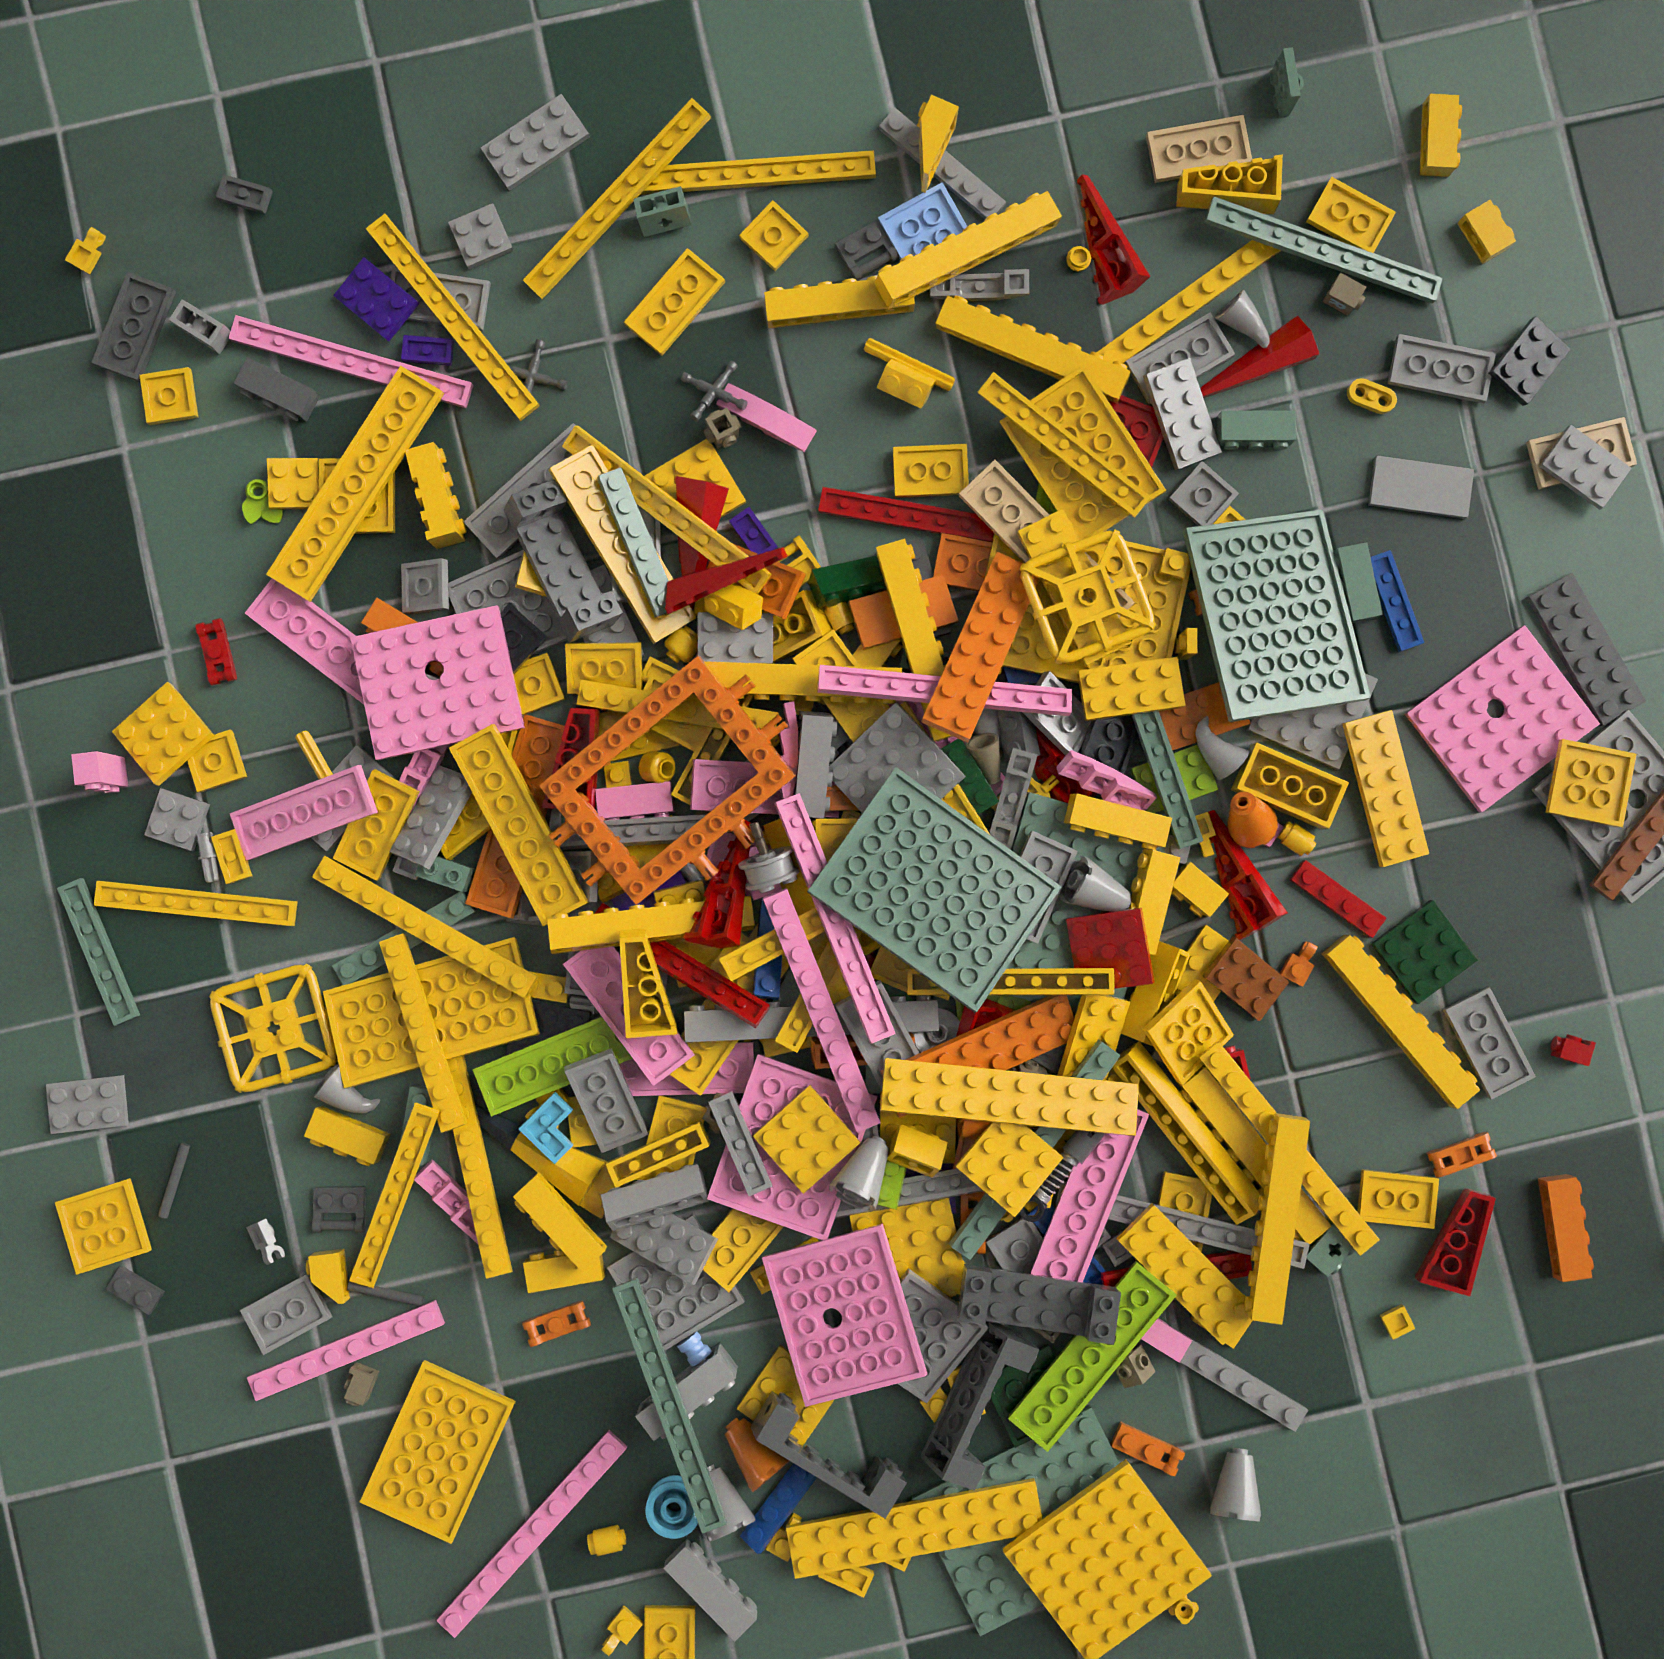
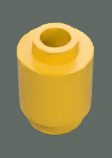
[824,602,855,635]
[1277,821,1316,856]
[587,1525,626,1556]

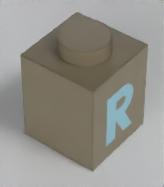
[1322,273,1366,316]

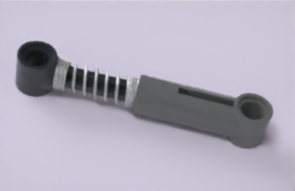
[1019,1131,1106,1222]

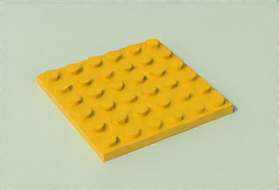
[1002,1459,1212,1659]

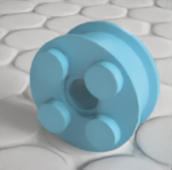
[645,1475,698,1539]

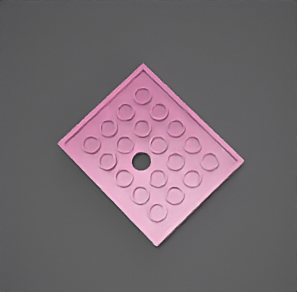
[350,605,525,760]
[1405,625,1600,813]
[707,1054,877,1240]
[762,1224,927,1407]

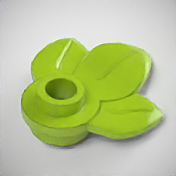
[242,479,283,524]

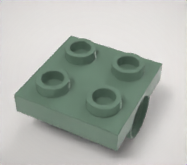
[1270,47,1304,117]

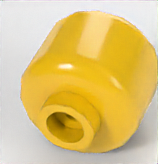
[664,626,697,663]
[639,751,676,783]

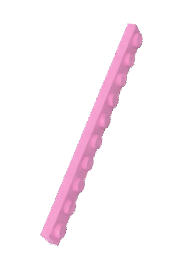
[229,315,473,408]
[817,665,1072,716]
[775,793,895,1044]
[762,888,880,1133]
[436,1430,627,1638]

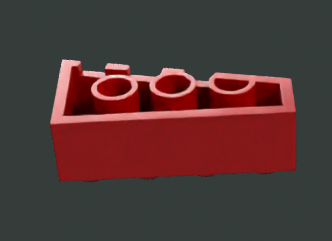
[541,708,600,809]
[1415,1188,1496,1297]

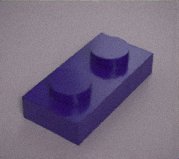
[401,335,454,366]
[729,507,778,554]

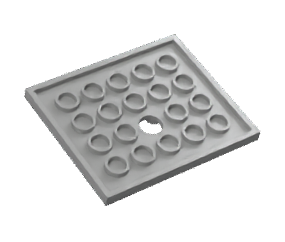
[1531,710,1664,904]

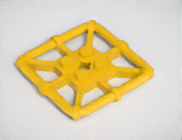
[1019,529,1156,665]
[209,964,338,1093]

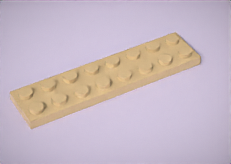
[958,460,1135,617]

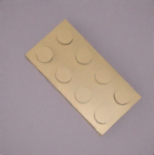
[1146,115,1252,183]
[1526,417,1637,490]

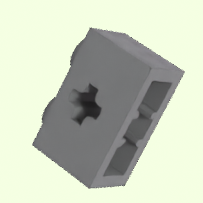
[169,299,230,354]

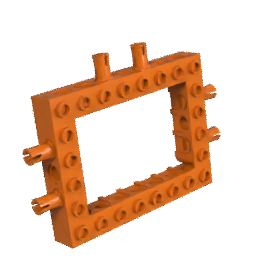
[539,656,796,905]

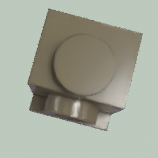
[344,1362,380,1406]

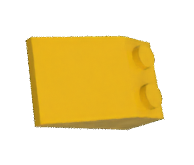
[917,95,959,193]
[762,590,833,663]

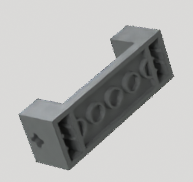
[504,479,623,643]
[957,1264,1121,1345]
[920,1321,1039,1490]
[750,1391,907,1519]

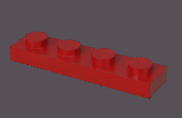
[1290,860,1387,938]

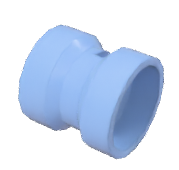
[677,1331,712,1367]

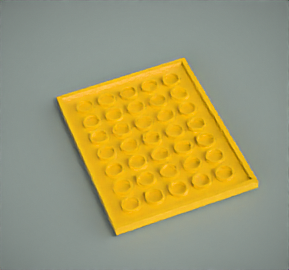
[984,533,1191,683]

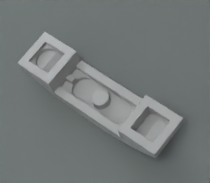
[930,269,1029,301]
[990,748,1038,850]

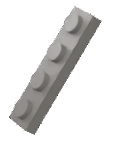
[708,1091,773,1196]

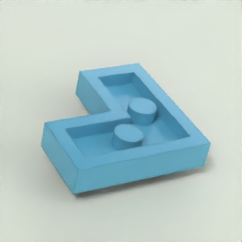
[519,1092,573,1164]

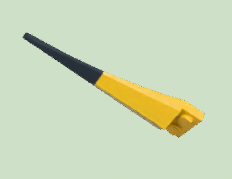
[475,1105,622,1219]

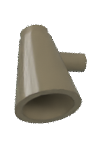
[966,733,1003,785]

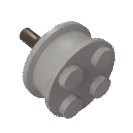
[738,822,800,893]

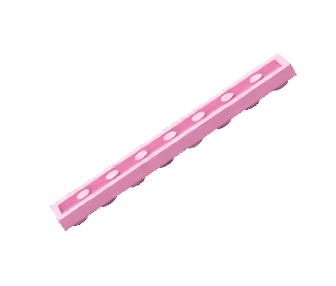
[247,1300,445,1401]

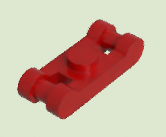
[195,618,237,686]

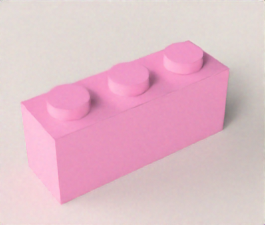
[71,751,128,793]
[595,781,675,820]

